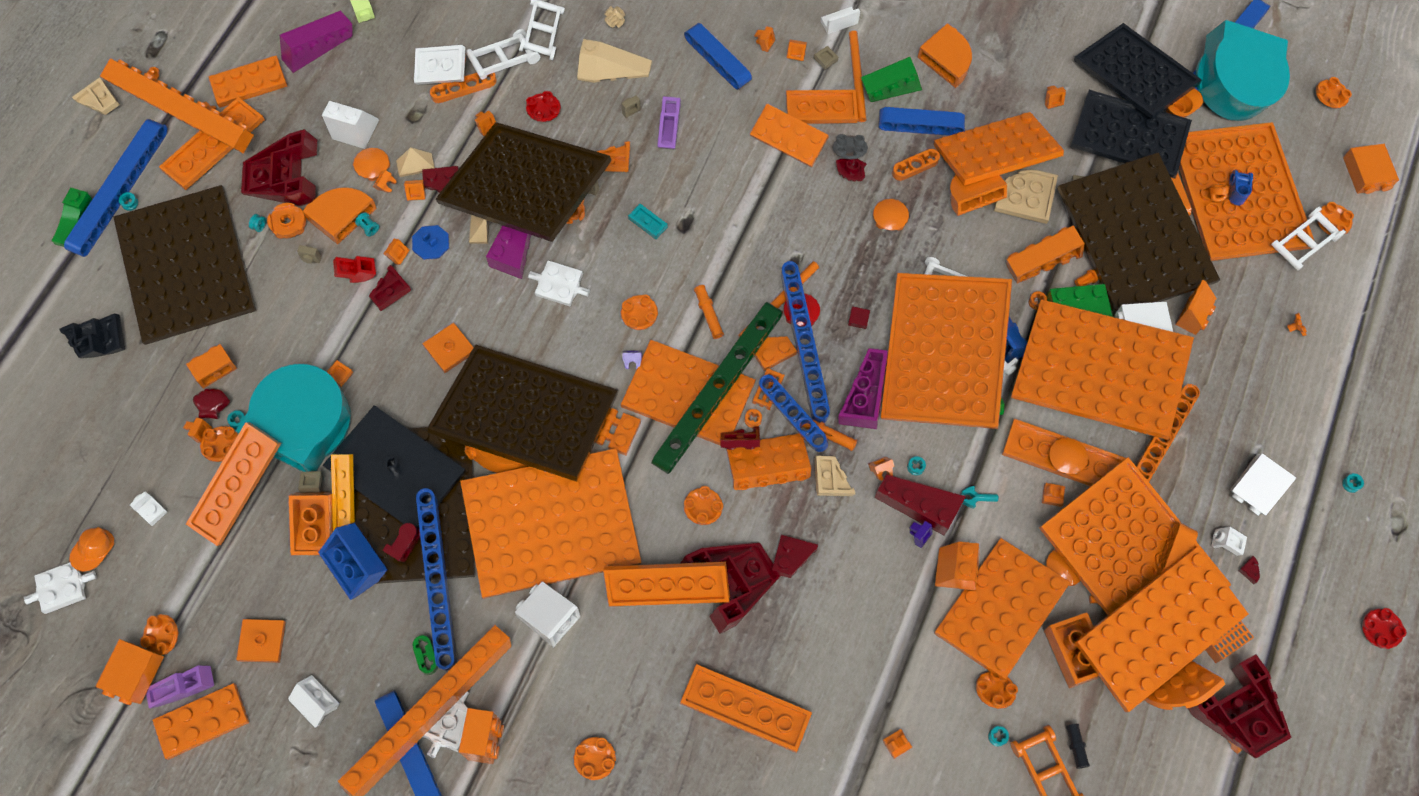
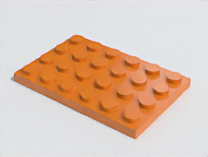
[934,112,1064,186]
[621,340,756,446]
[935,538,1070,681]

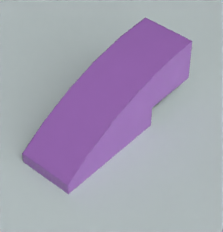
[657,96,681,149]
[146,665,214,708]

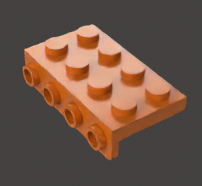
[726,434,811,490]

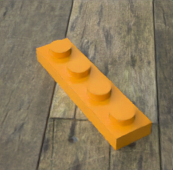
[331,454,355,531]

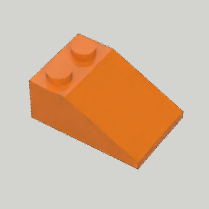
[289,492,333,555]

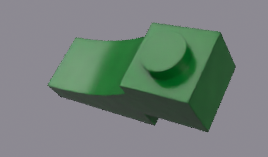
[51,187,92,247]

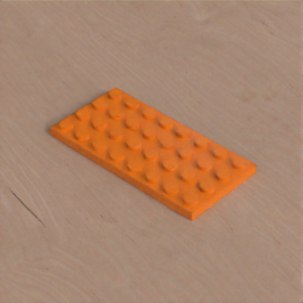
[1074,547,1249,712]

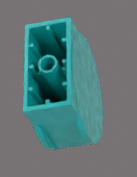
[1196,20,1290,121]
[235,364,351,472]

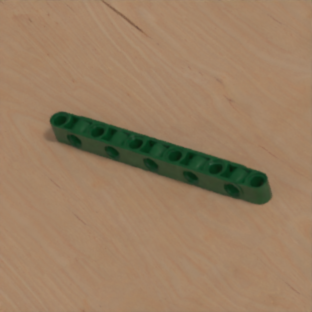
[651,302,783,474]

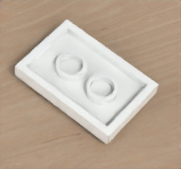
[414,45,465,85]

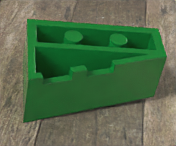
[861,57,922,102]
[1046,284,1113,317]

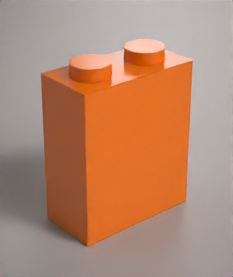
[1343,143,1399,194]
[95,639,164,705]

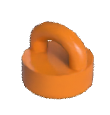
[1210,184,1229,202]

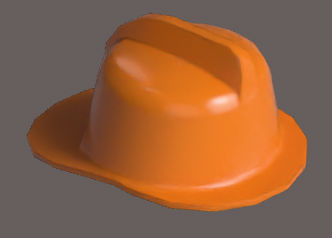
[1166,88,1203,118]
[69,527,114,572]

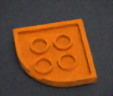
[1144,661,1225,710]

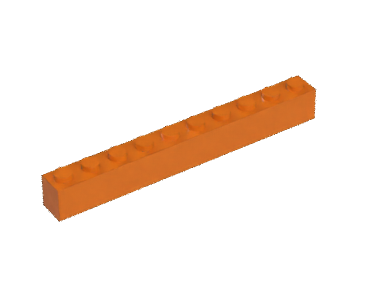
[100,58,254,153]
[338,625,511,796]

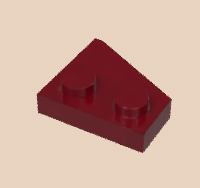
[422,166,459,193]
[369,265,412,311]
[720,426,760,450]
[771,535,818,578]

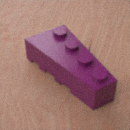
[279,10,353,73]
[486,225,531,279]
[838,348,888,429]

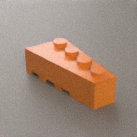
[1006,225,1084,284]

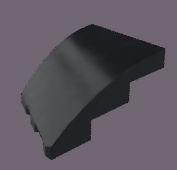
[59,313,126,358]

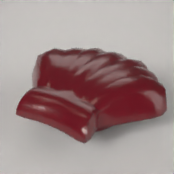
[836,158,867,182]
[193,389,230,419]

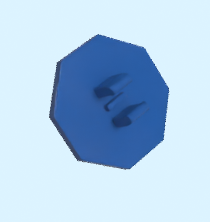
[412,225,449,260]

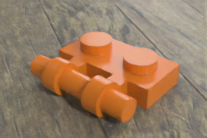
[596,408,641,456]

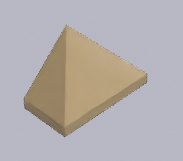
[396,147,435,177]
[469,215,489,244]

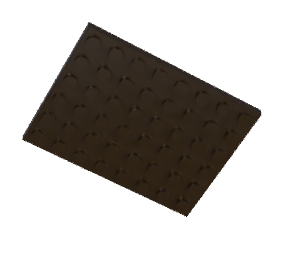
[436,122,612,242]
[1057,152,1220,314]
[113,185,256,345]
[427,345,618,482]
[354,427,475,584]

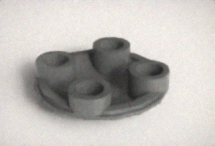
[832,134,868,159]

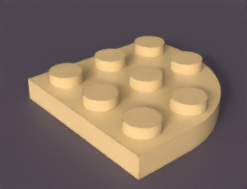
[994,170,1058,224]

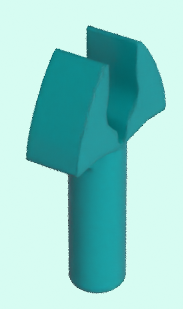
[960,486,999,509]

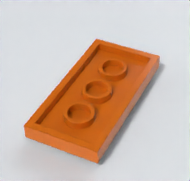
[208,55,287,108]
[786,89,858,124]
[750,104,829,168]
[152,683,249,760]

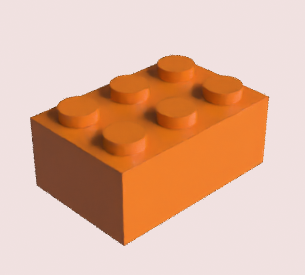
[1044,612,1100,689]
[459,708,504,764]

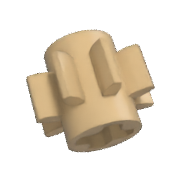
[605,6,625,28]

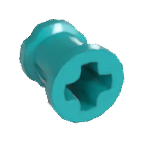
[355,212,380,237]

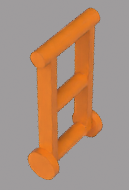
[1010,725,1084,796]

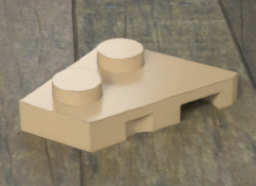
[72,77,120,115]
[814,456,855,496]

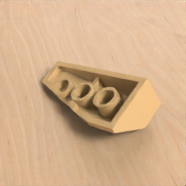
[577,39,652,83]

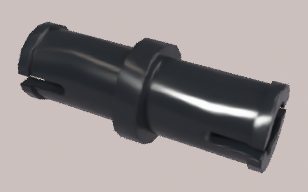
[1066,724,1090,769]

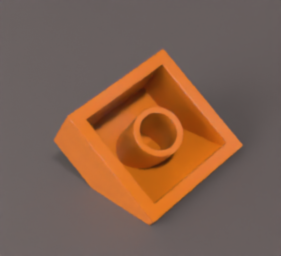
[1175,280,1217,335]
[935,542,980,590]

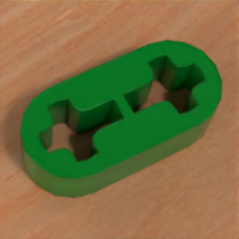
[412,635,438,675]

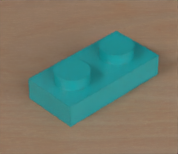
[628,204,668,239]

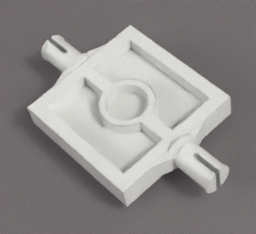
[528,261,590,306]
[24,563,97,614]
[423,692,469,758]

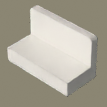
[820,7,860,34]
[288,675,340,727]

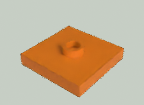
[422,323,474,373]
[236,619,286,663]

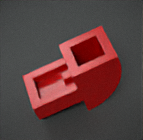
[333,256,376,283]

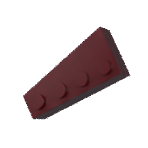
[874,474,966,536]

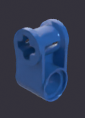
[1229,169,1253,206]

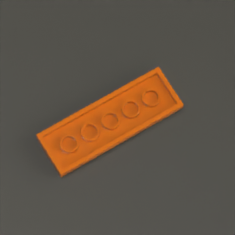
[159,97,265,190]
[1002,419,1125,486]
[186,422,281,546]
[603,562,730,606]
[680,664,812,753]

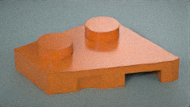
[597,141,630,172]
[754,336,797,371]

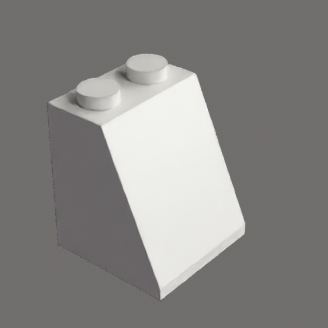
[322,101,379,149]
[1114,302,1173,332]
[1230,454,1296,516]
[515,582,580,648]

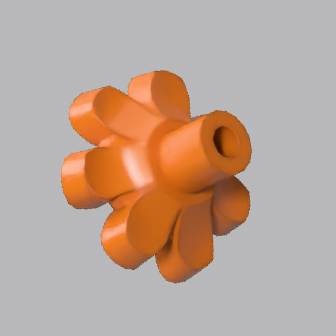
[1287,312,1307,336]

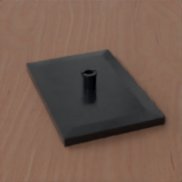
[1074,23,1202,119]
[1070,89,1192,179]
[323,405,466,527]

